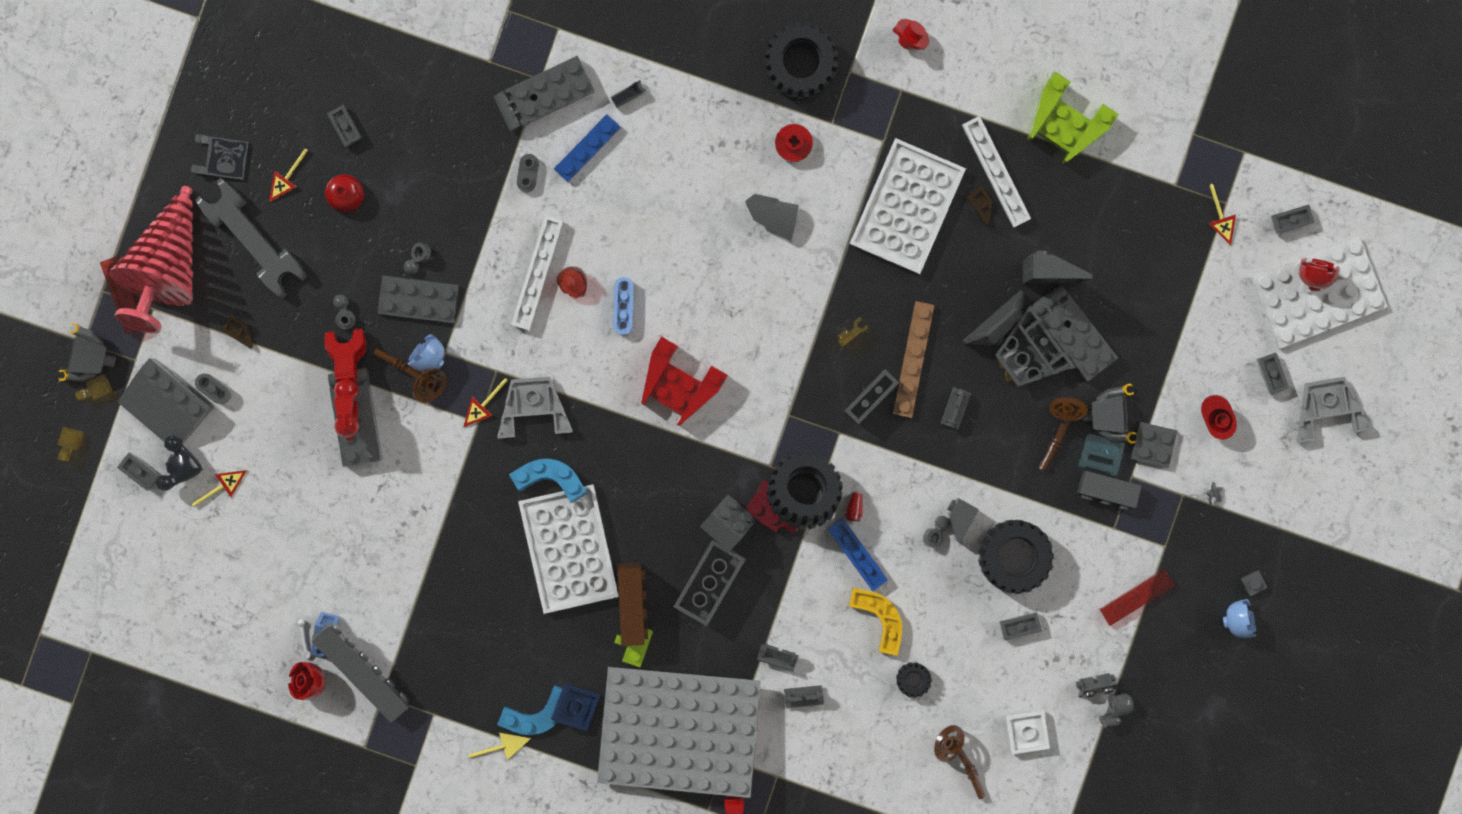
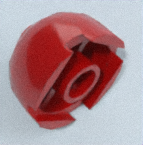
[325,174,364,213]
[1299,258,1340,291]
[288,662,325,701]

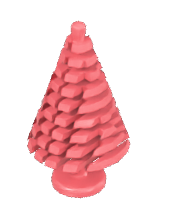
[109,186,193,334]

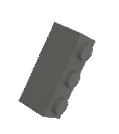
[844,369,899,424]
[1077,471,1142,511]

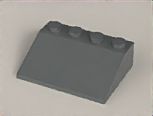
[1023,251,1093,284]
[118,358,213,443]

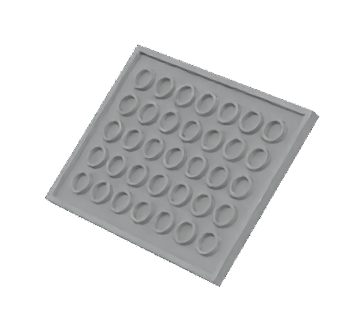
[597,667,761,798]

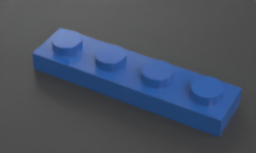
[554,114,621,183]
[828,518,888,592]

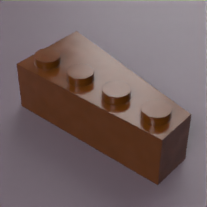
[617,563,648,646]

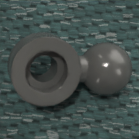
[404,243,431,275]
[333,294,356,329]
[923,516,950,548]

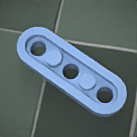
[613,277,634,335]

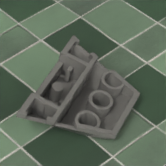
[995,305,1075,386]

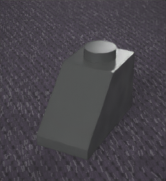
[947,498,979,543]

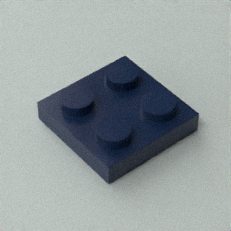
[551,683,600,731]

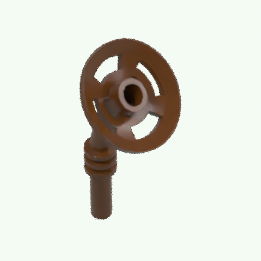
[373,348,447,403]
[1038,397,1088,471]
[934,725,986,799]

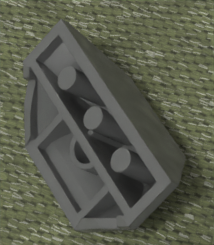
[962,290,1024,346]

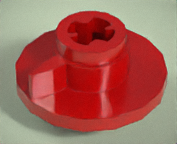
[892,19,929,50]
[775,124,813,162]

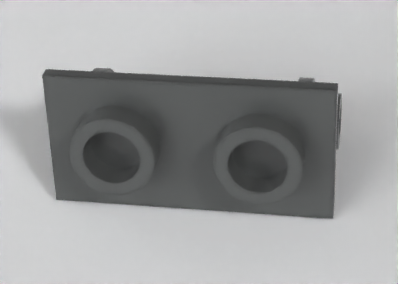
[941,387,971,430]
[757,643,799,672]
[1076,673,1117,698]
[784,685,824,708]

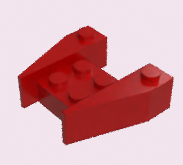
[641,336,728,426]

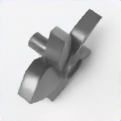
[1206,482,1223,506]

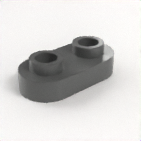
[517,154,539,193]
[195,373,231,404]

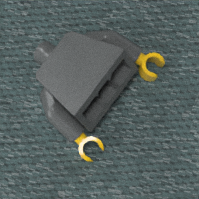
[59,323,116,382]
[1082,384,1136,443]

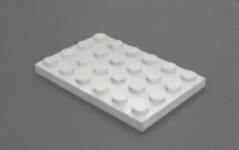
[850,138,966,275]
[1251,236,1387,349]
[518,484,619,614]

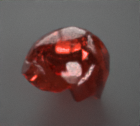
[556,266,588,299]

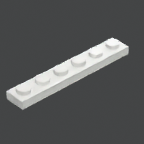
[962,116,1031,228]
[511,215,564,331]

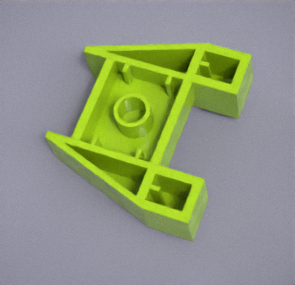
[1028,71,1119,164]

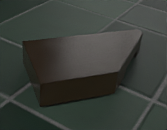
[966,186,993,226]
[221,314,254,349]

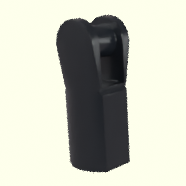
[611,80,646,108]

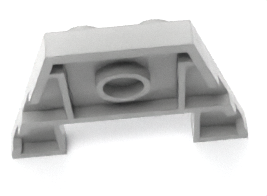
[1297,376,1373,443]
[497,377,573,438]

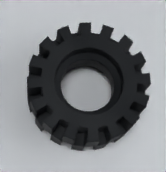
[896,662,932,698]

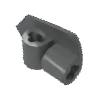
[745,194,799,241]

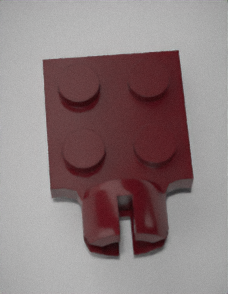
[745,480,799,533]

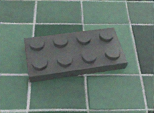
[378,276,459,323]

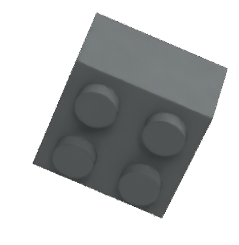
[700,495,757,552]

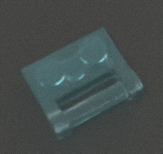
[1078,433,1125,476]

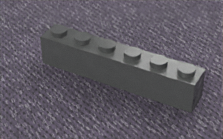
[312,621,409,723]

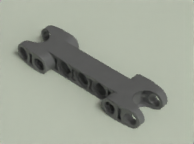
[196,178,307,299]

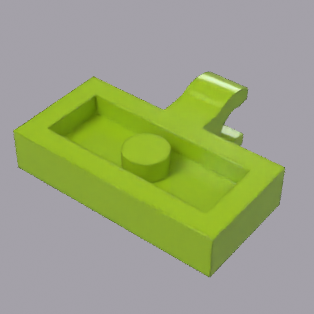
[615,627,653,667]

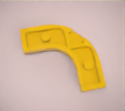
[849,587,902,656]

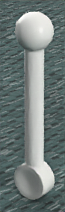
[298,619,311,659]

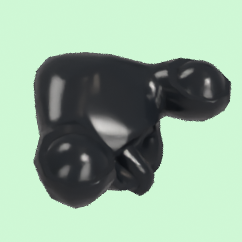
[156,435,203,491]

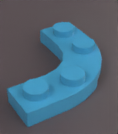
[509,459,588,503]
[497,685,562,735]

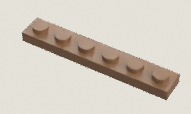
[893,301,934,418]

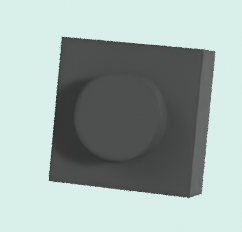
[1240,570,1268,596]

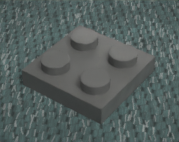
[1130,422,1177,468]

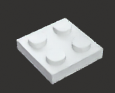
[1005,710,1050,755]

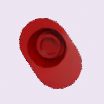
[1201,395,1237,440]

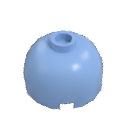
[407,334,444,373]
[1223,599,1256,638]

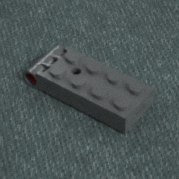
[494,55,595,132]
[1031,284,1118,382]
[328,368,383,467]

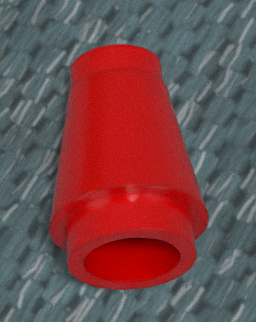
[844,492,863,522]

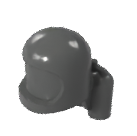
[1099,693,1134,728]

